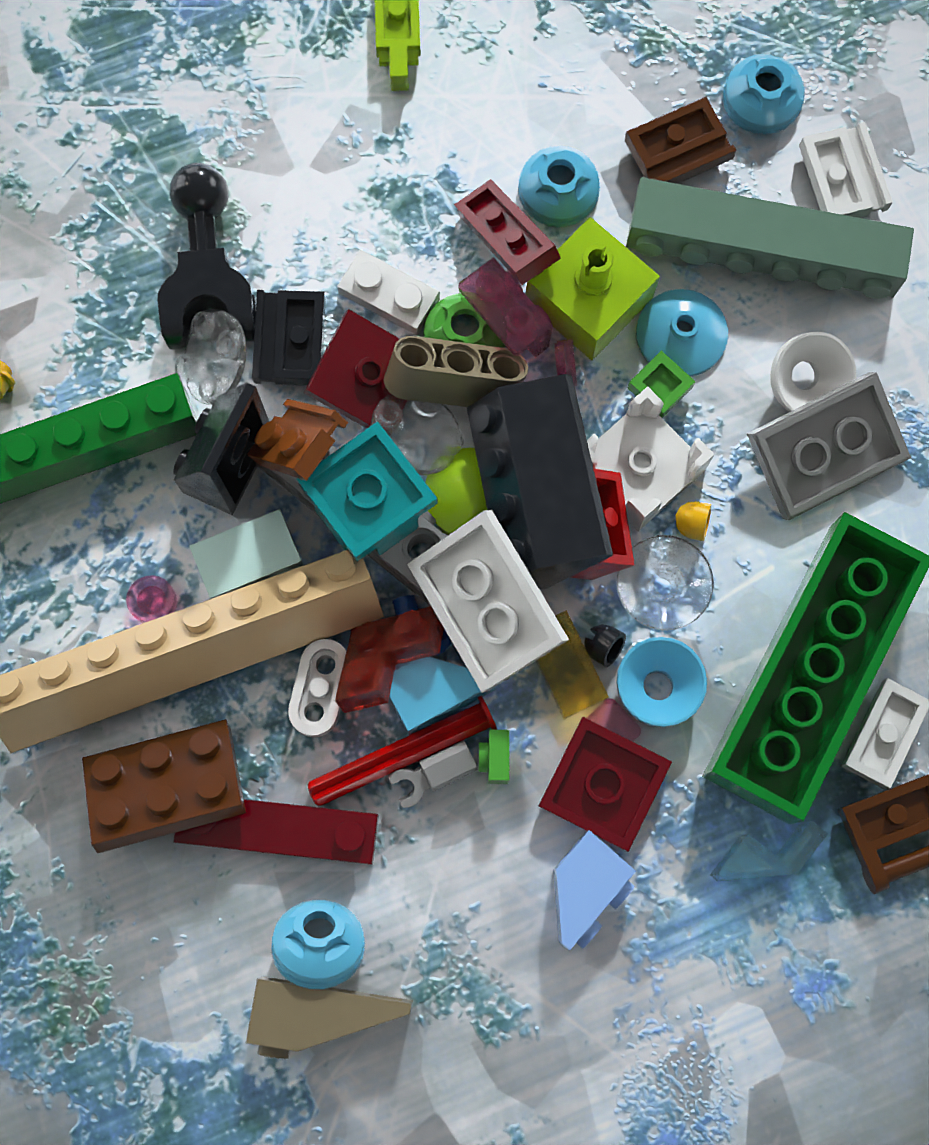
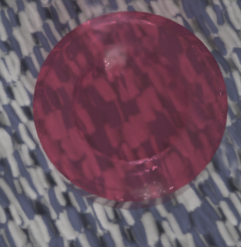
[554,339,577,386]
[126,575,177,624]

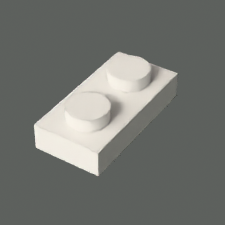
[337,249,440,335]
[841,678,929,790]

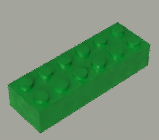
[702,512,929,824]

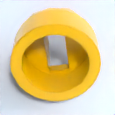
[675,501,712,541]

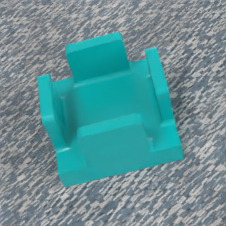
[297,421,438,562]

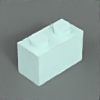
[189,509,304,599]

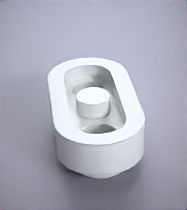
[288,639,351,738]

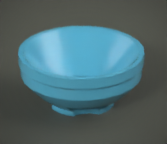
[723,54,805,134]
[518,146,600,227]
[616,637,707,727]
[271,900,365,989]

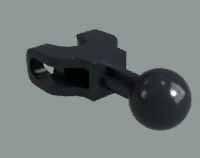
[157,162,256,349]

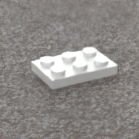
[407,510,569,693]

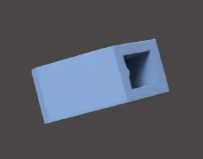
[553,830,636,950]

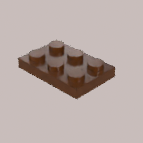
[82,719,246,853]

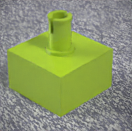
[525,217,660,361]

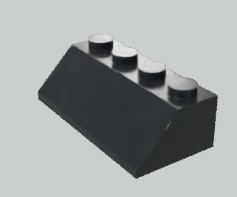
[467,374,613,590]

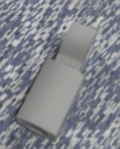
[388,740,478,808]

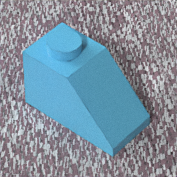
[380,655,495,735]

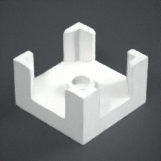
[587,386,715,531]

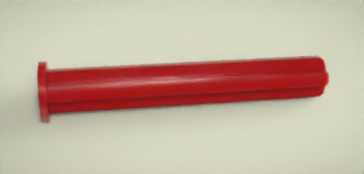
[307,695,498,806]

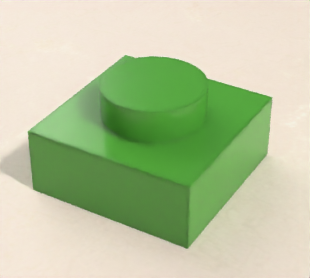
[627,351,696,418]
[479,730,509,784]

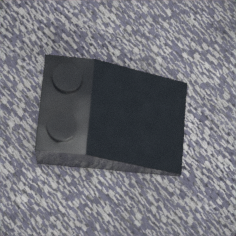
[173,382,269,515]

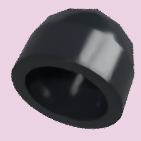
[584,624,626,667]

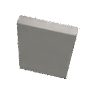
[747,372,911,520]

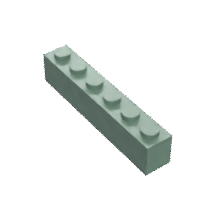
[626,177,914,299]

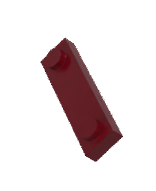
[173,799,379,865]

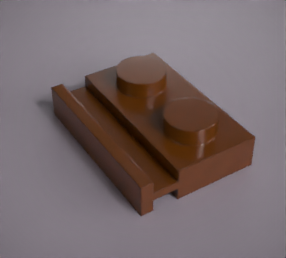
[624,97,736,184]

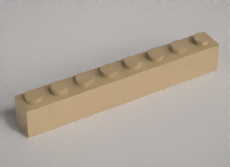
[0,550,384,753]

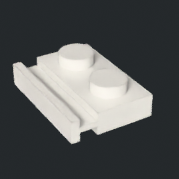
[799,122,893,218]

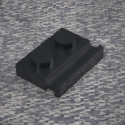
[252,290,326,385]

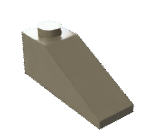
[246,976,413,1059]

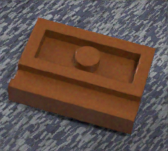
[247,399,348,481]

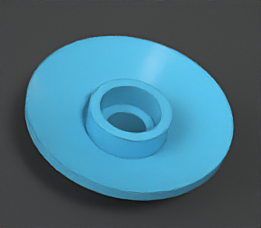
[636,289,728,377]

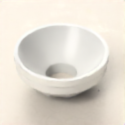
[770,332,856,412]

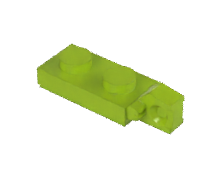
[375,0,421,91]

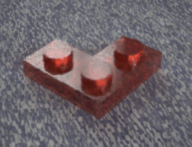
[335,606,444,713]

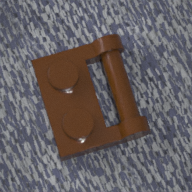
[837,774,929,894]

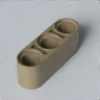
[384,336,528,407]

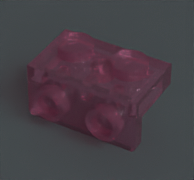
[459,257,553,358]

